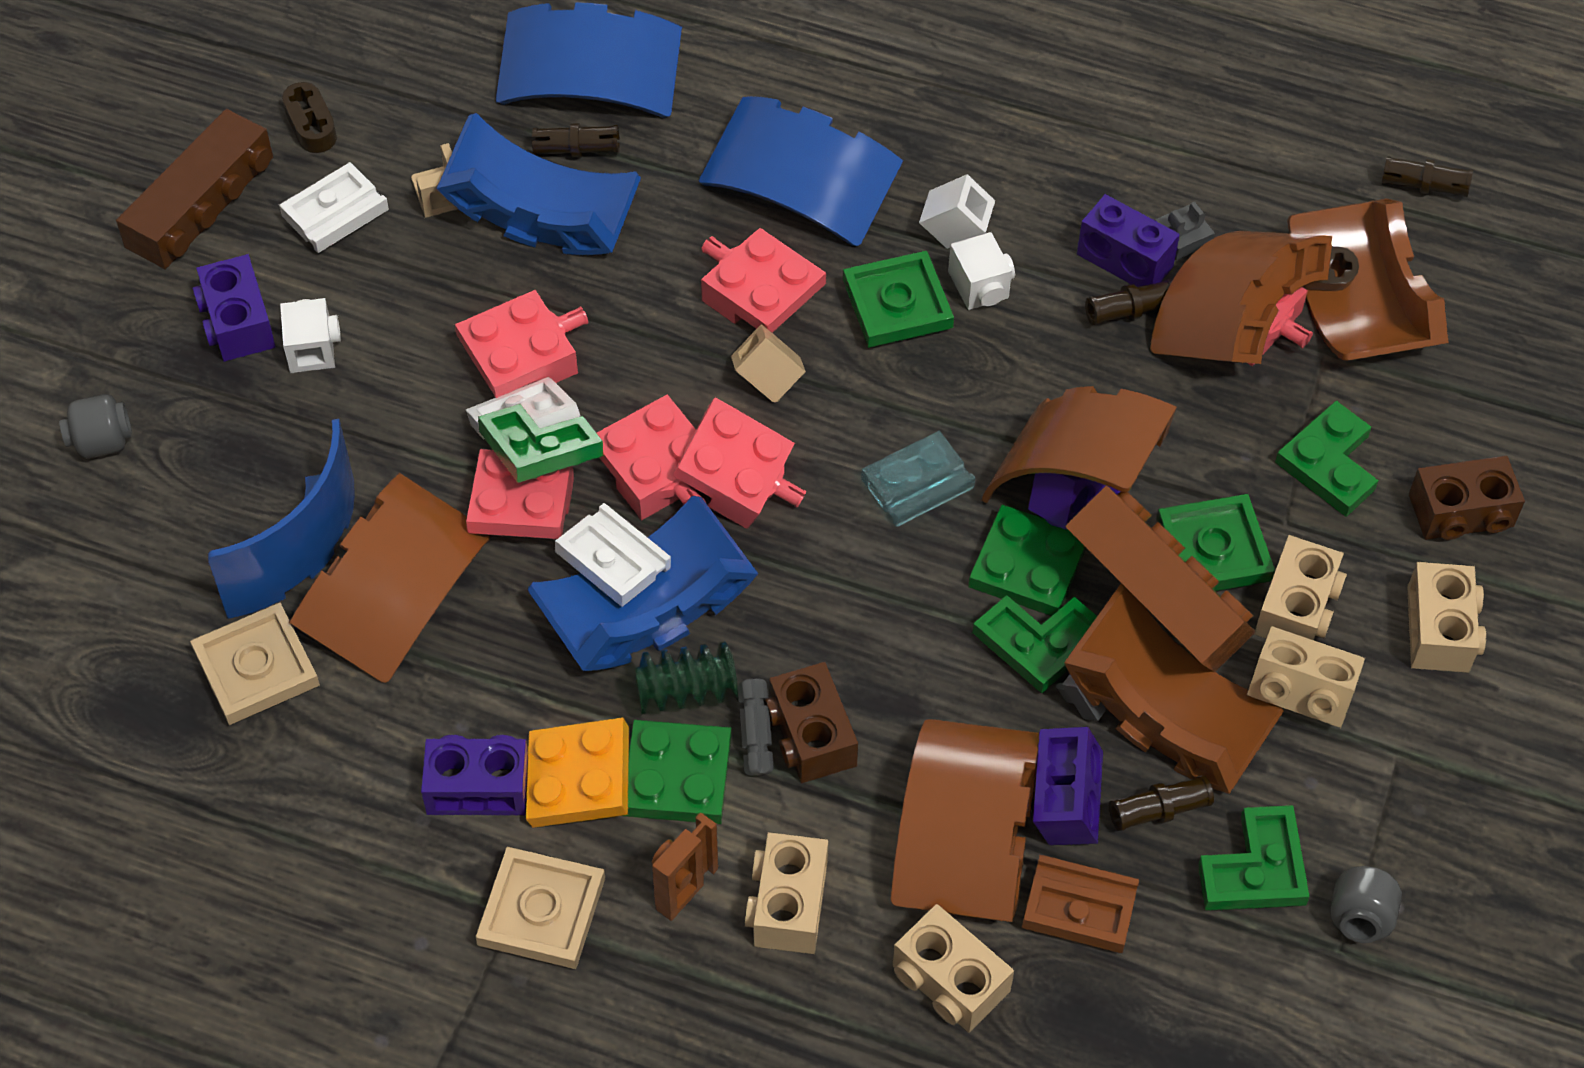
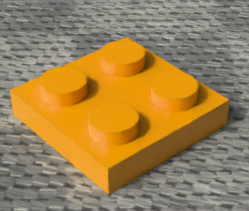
[526,717,629,828]

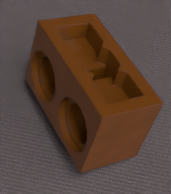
[1409,455,1525,540]
[764,662,858,784]

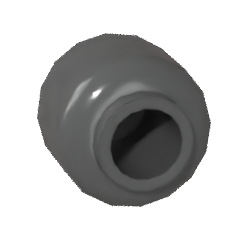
[59,394,132,459]
[1330,866,1402,943]

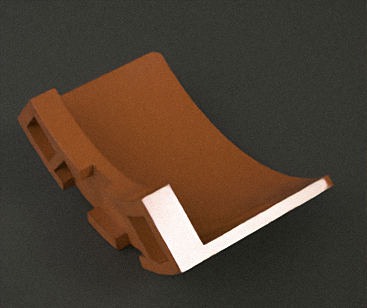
[1287,198,1448,360]
[1150,231,1333,364]
[981,386,1177,504]
[289,473,492,683]
[1064,583,1283,794]
[891,719,1039,922]

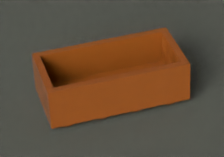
[1065,485,1256,672]

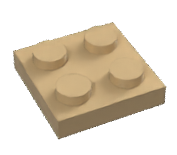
[190,603,320,725]
[476,847,605,969]

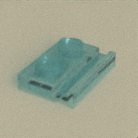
[861,430,976,527]

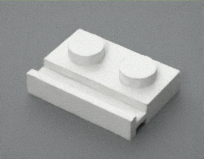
[279,162,389,253]
[555,503,671,607]

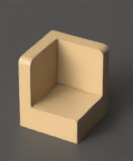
[411,143,458,218]
[731,324,806,402]

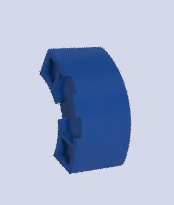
[496,2,682,118]
[699,96,903,246]
[436,113,641,255]
[208,419,355,619]
[528,496,758,671]

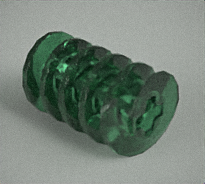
[635,641,738,715]

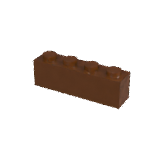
[116,108,273,270]

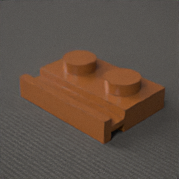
[652,812,718,921]
[1022,855,1139,953]

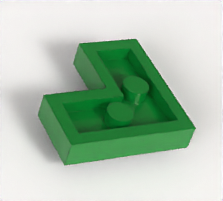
[1275,401,1379,517]
[478,404,603,483]
[972,595,1097,693]
[1198,805,1310,911]

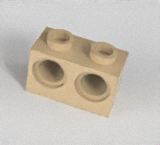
[1254,535,1347,640]
[1407,562,1486,673]
[1247,626,1365,728]
[745,832,829,954]
[893,904,1014,1033]

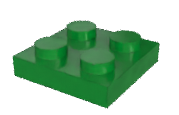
[843,250,954,348]
[1156,494,1275,591]
[968,505,1086,616]
[623,720,732,824]

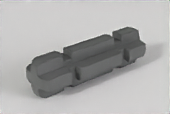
[738,679,774,776]

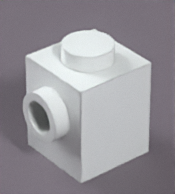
[919,174,995,249]
[948,232,1015,310]
[280,298,341,373]

